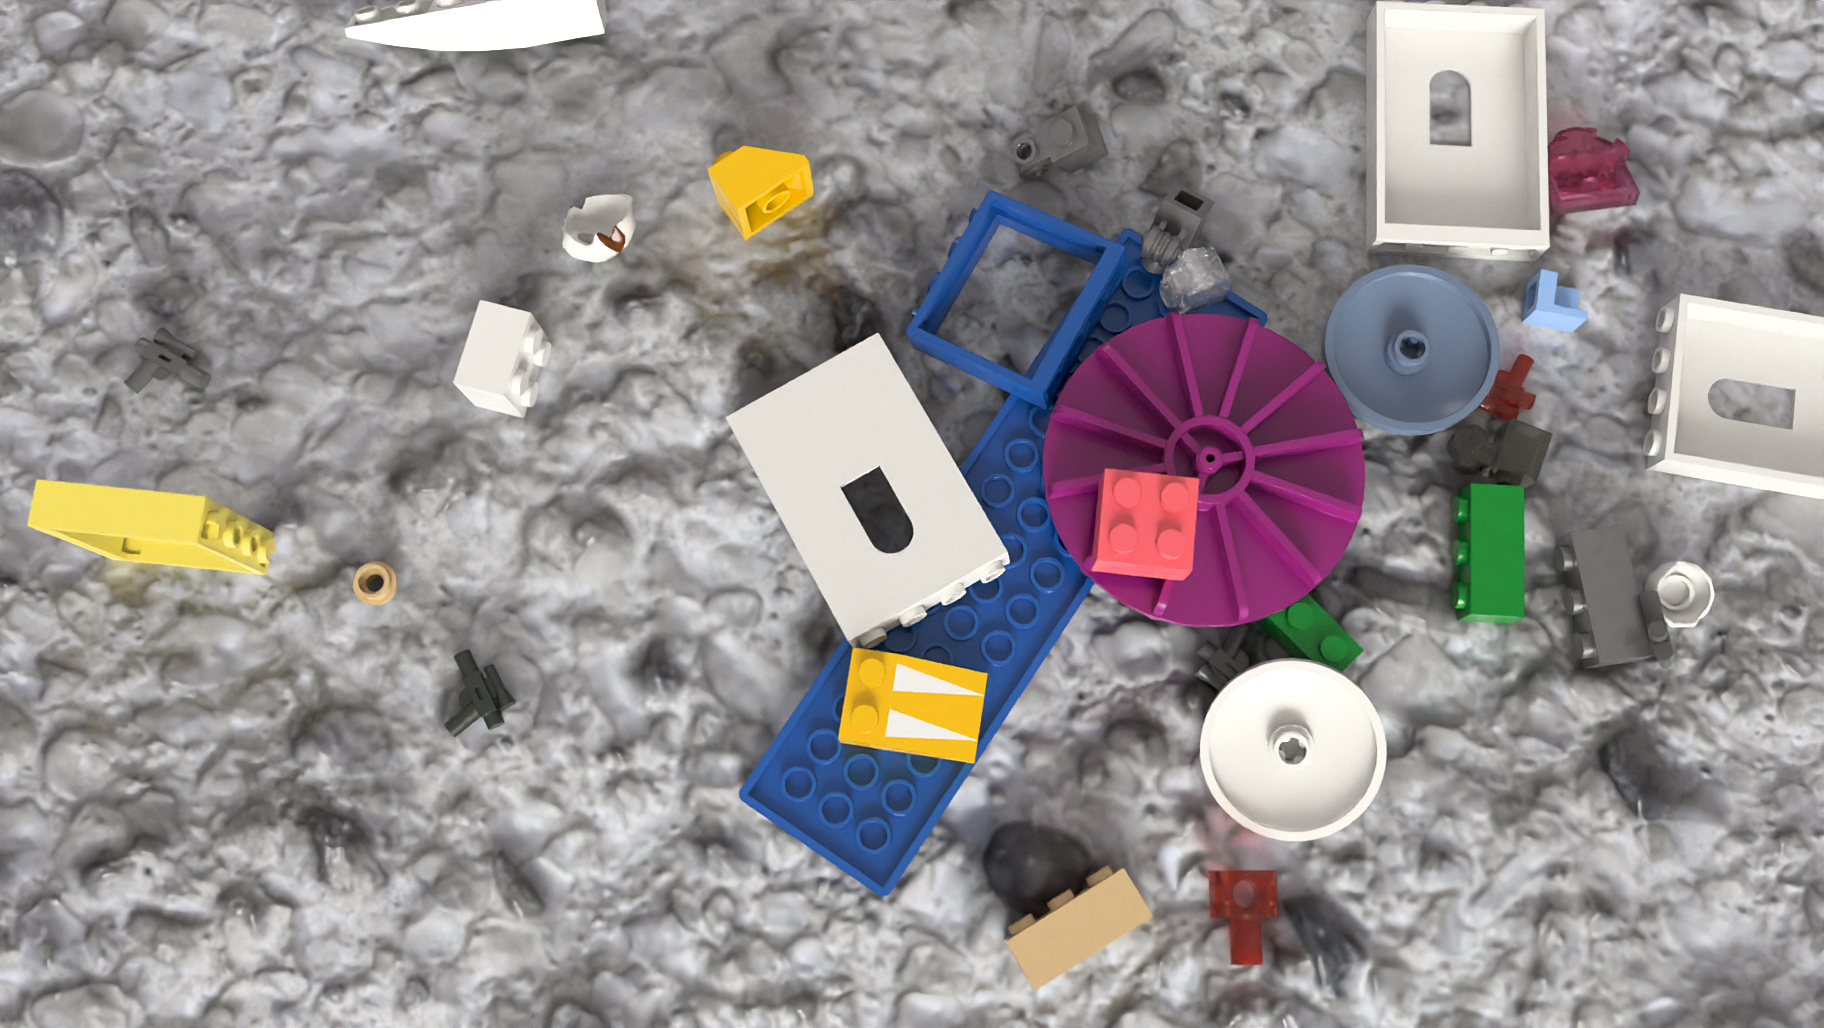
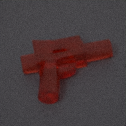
[1477,354,1536,424]

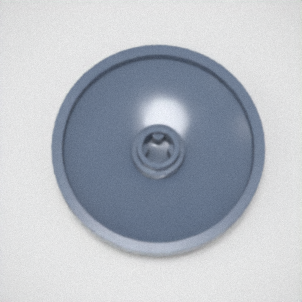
[1321,264,1500,436]

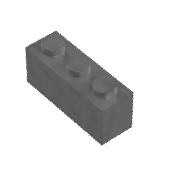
[1553,524,1653,669]

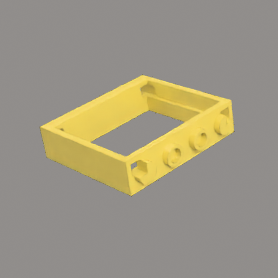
[27,479,276,575]

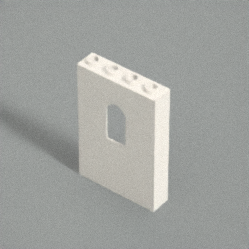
[1366,0,1550,262]
[1643,293,1824,499]
[725,333,1010,649]

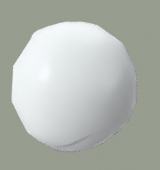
[1642,561,1715,628]

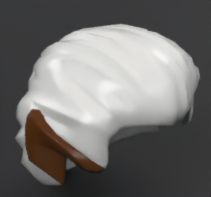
[562,193,636,262]

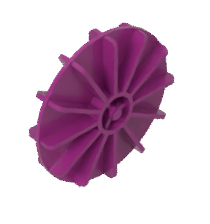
[1043,311,1365,628]

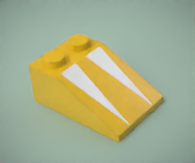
[838,647,988,764]

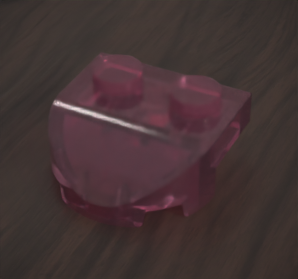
[1548,127,1640,215]

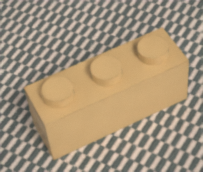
[1004,865,1153,991]

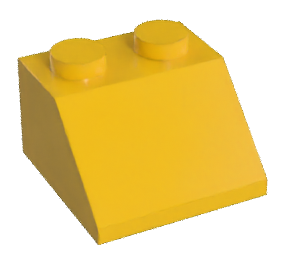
[708,145,814,240]

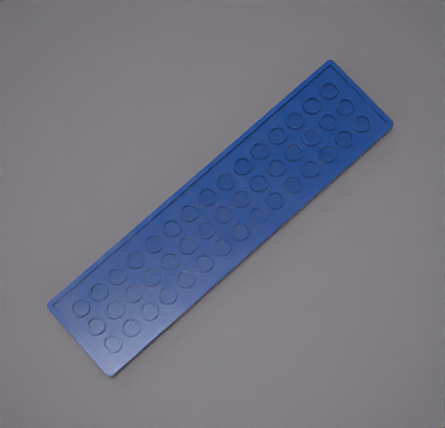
[739,229,1268,897]

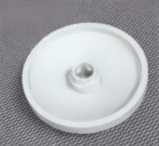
[1200,658,1387,841]

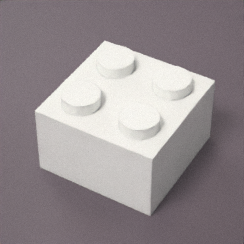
[453,300,551,418]

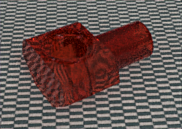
[1208,870,1279,965]

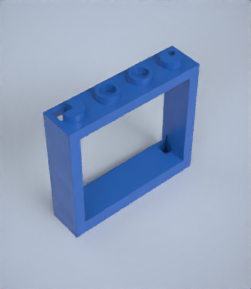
[906,189,1129,410]

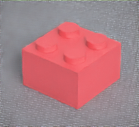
[1091,468,1199,581]

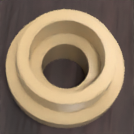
[353,561,398,606]

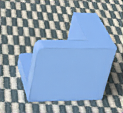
[1521,269,1587,332]

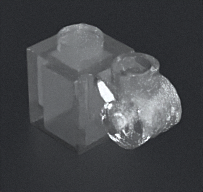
[1159,247,1233,315]

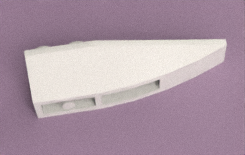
[344,0,608,51]

